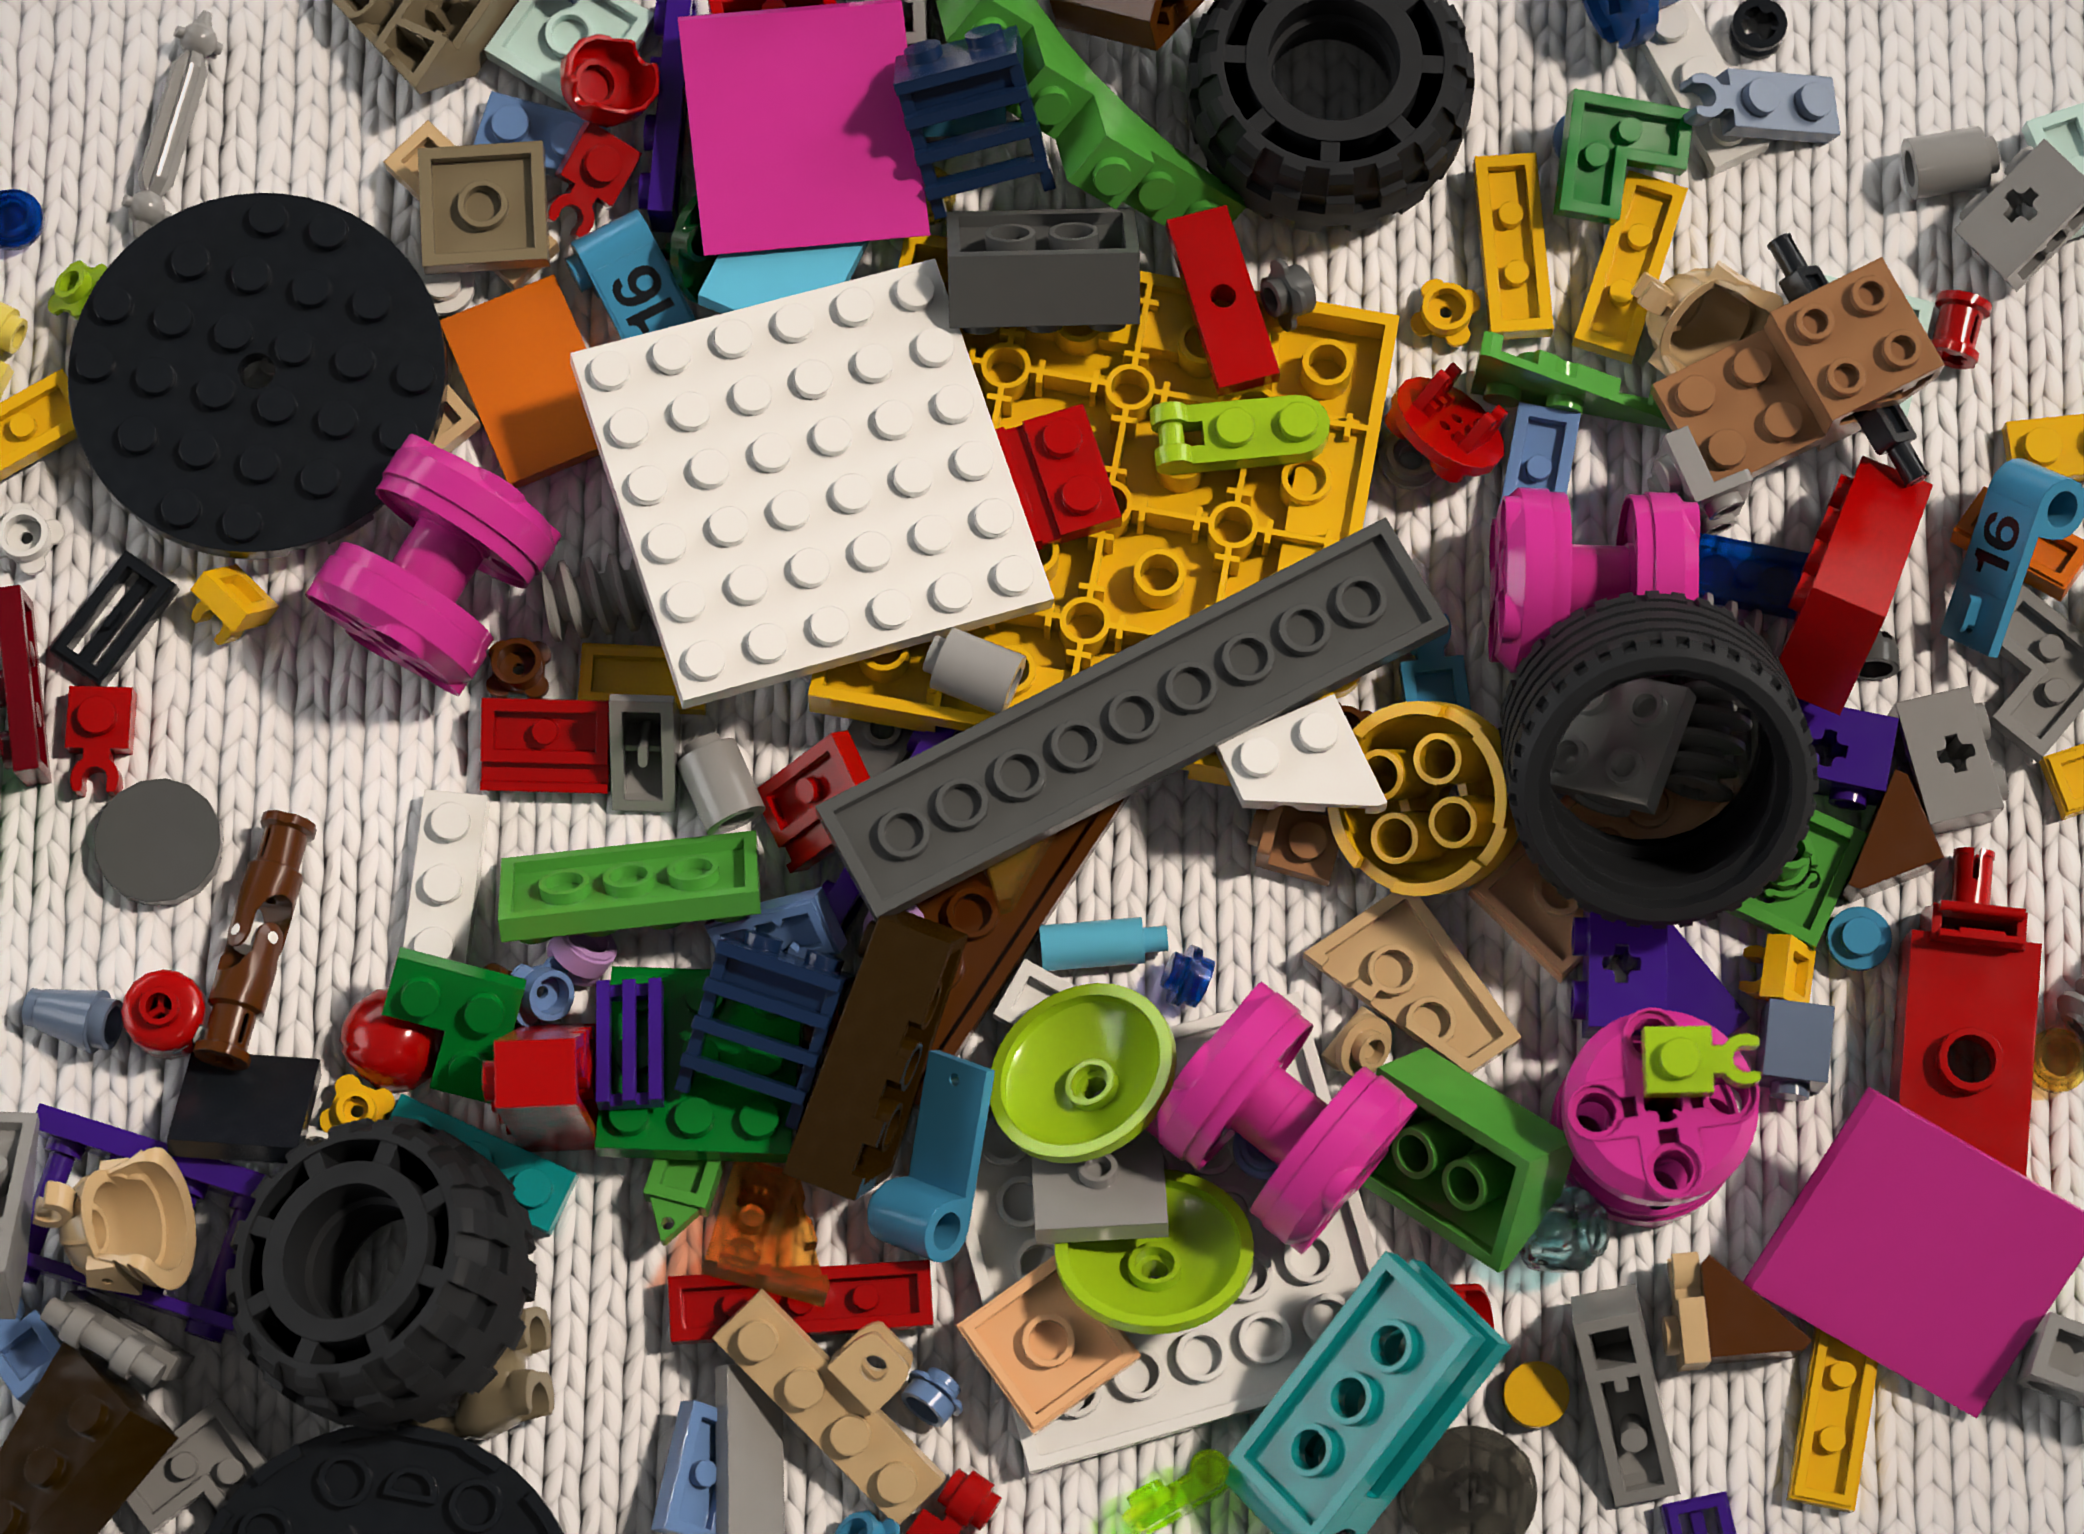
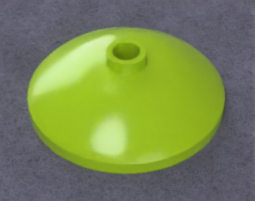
[990,983,1177,1163]
[1055,1169,1254,1334]

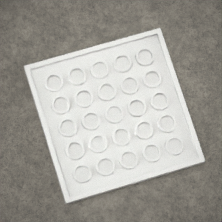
[570,258,1054,709]
[965,991,1379,1475]

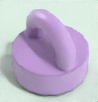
[547,934,617,987]

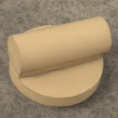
[1320,1006,1392,1077]

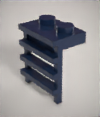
[893,23,1056,220]
[674,929,856,1130]

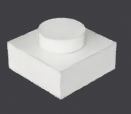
[993,959,1075,1028]

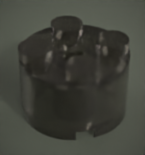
[1398,1426,1537,1534]

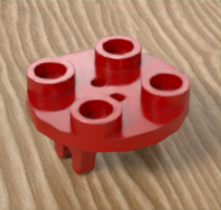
[1385,362,1509,483]

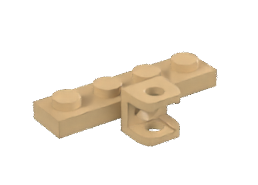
[712,1288,946,1525]

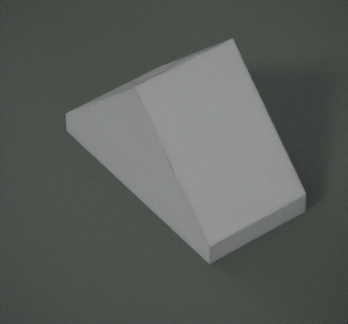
[609,694,681,812]

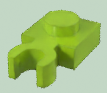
[1641,1026,1761,1098]

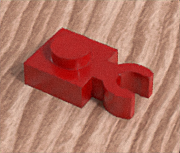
[547,121,643,239]
[65,686,137,798]

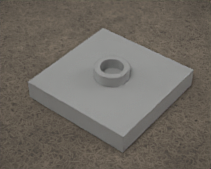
[1031,1125,1169,1244]

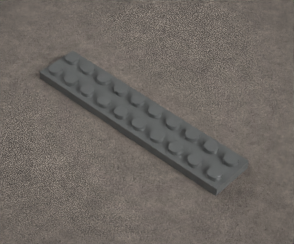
[815,517,1450,923]

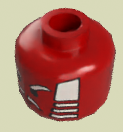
[121,969,211,1060]

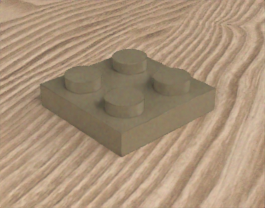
[418,140,550,275]

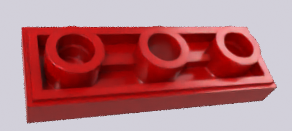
[1165,205,1280,397]

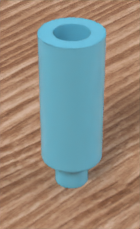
[1039,917,1168,971]

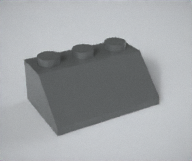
[947,208,1140,335]

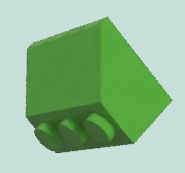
[1362,1047,1573,1273]

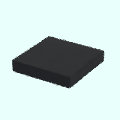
[167,1052,321,1164]

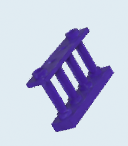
[24,1103,266,1344]

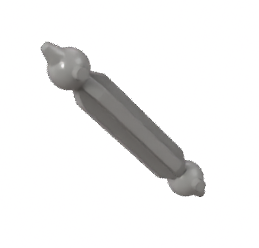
[121,10,223,238]

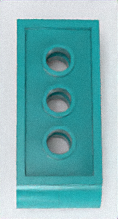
[1225,1251,1511,1534]

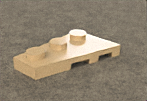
[1302,892,1522,1075]

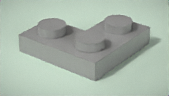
[1989,584,2084,763]
[126,1398,268,1533]

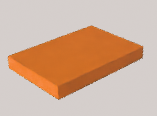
[440,274,600,489]

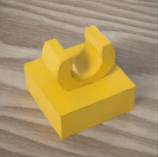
[190,564,280,645]
[1738,934,1816,1003]

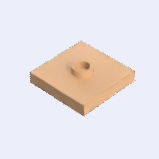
[956,1255,1141,1436]

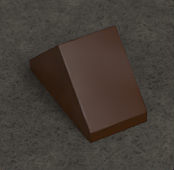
[1839,769,1944,903]
[1700,1254,1812,1364]

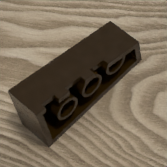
[782,911,968,1201]
[0,1341,179,1534]

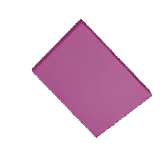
[677,0,930,256]
[1743,1087,2084,1419]

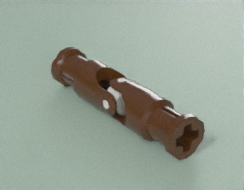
[193,810,317,1071]

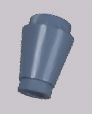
[21,988,123,1054]

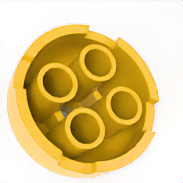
[1327,701,1518,896]

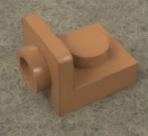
[1247,805,1339,887]

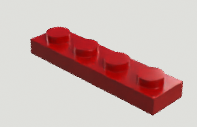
[668,1260,934,1345]

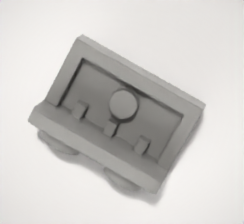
[1647,425,1754,538]

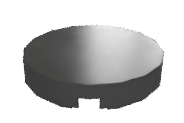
[94,778,224,906]

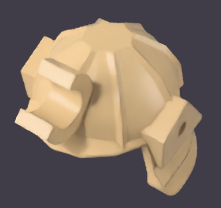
[1630,260,1784,376]
[33,1147,196,1295]

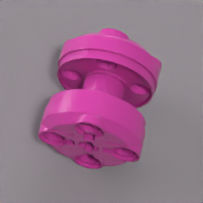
[305,434,562,696]
[1488,487,1700,678]
[1147,981,1418,1255]
[1549,1007,1760,1228]

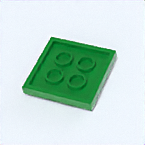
[595,966,804,1163]

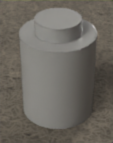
[1901,126,2000,200]
[923,627,1026,714]
[677,733,766,835]

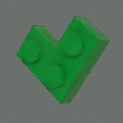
[1553,88,1692,225]
[382,947,527,1104]

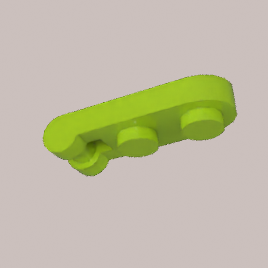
[1149,395,1330,475]

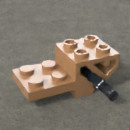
[1650,233,1945,488]

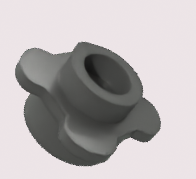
[1260,258,1316,332]

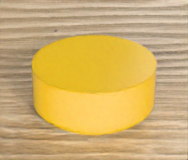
[1502,1361,1570,1429]

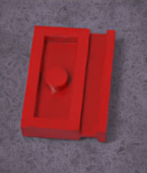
[995,404,1122,551]
[480,697,611,794]
[757,730,870,873]

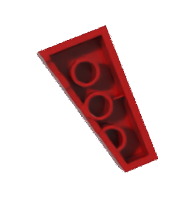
[1778,455,1933,716]
[482,1023,598,1152]

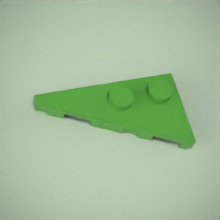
[1470,331,1671,430]

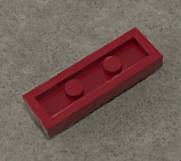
[0,585,52,787]

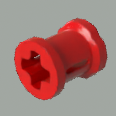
[1930,290,1992,370]

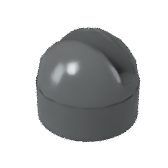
[1858,631,1900,680]

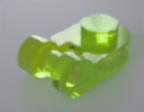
[1122,1449,1230,1534]

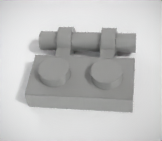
[40,1290,195,1388]

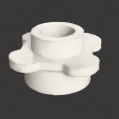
[0,502,65,575]

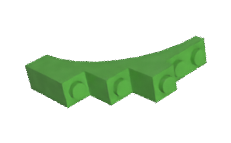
[936,0,1246,227]

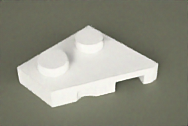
[1215,694,1388,814]

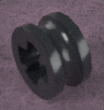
[1729,0,1788,60]

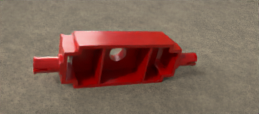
[1889,847,2042,1176]

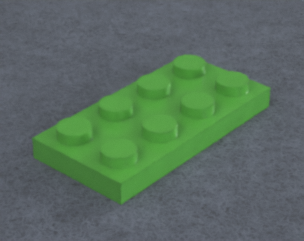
[498,830,761,944]

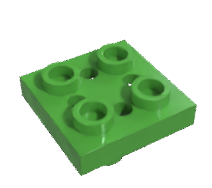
[1725,809,1868,951]

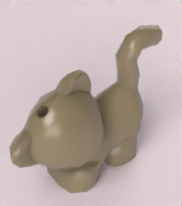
[410,1306,554,1440]

